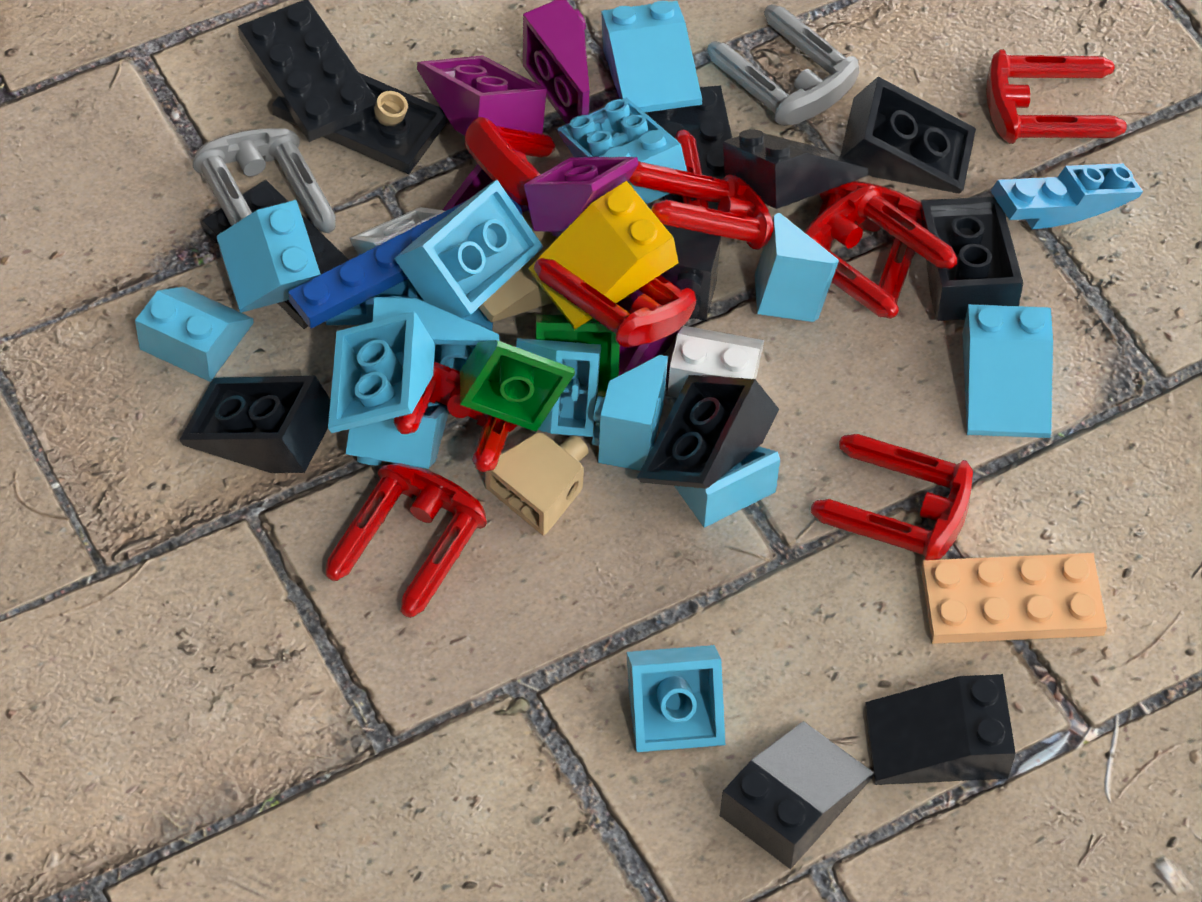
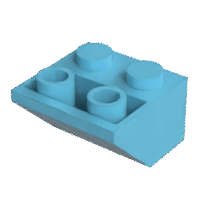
[516,338,601,437]

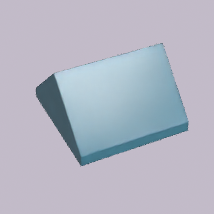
[754,213,839,322]
[674,447,780,528]

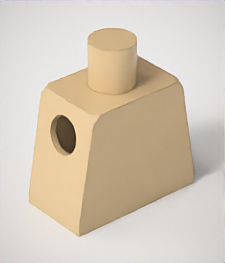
[485,433,589,536]

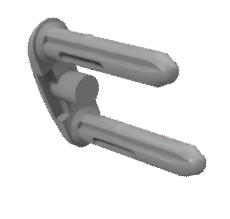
[707,4,859,126]
[193,129,336,233]

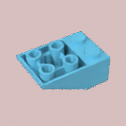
[557,97,687,204]

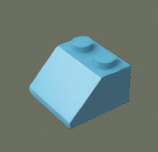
[216,200,321,313]
[135,286,254,382]
[592,355,668,471]
[346,402,449,469]
[626,645,726,752]

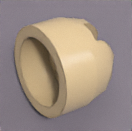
[374,91,408,126]

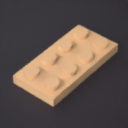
[921,553,1107,644]

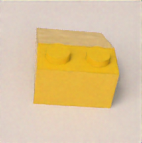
[529,181,679,329]

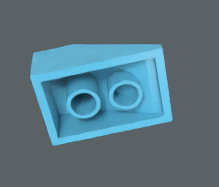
[601,1,702,113]
[394,180,543,318]
[373,296,499,371]
[962,304,1053,438]
[328,311,435,433]

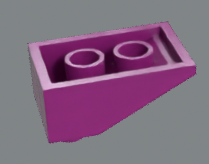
[523,0,590,124]
[417,55,547,135]

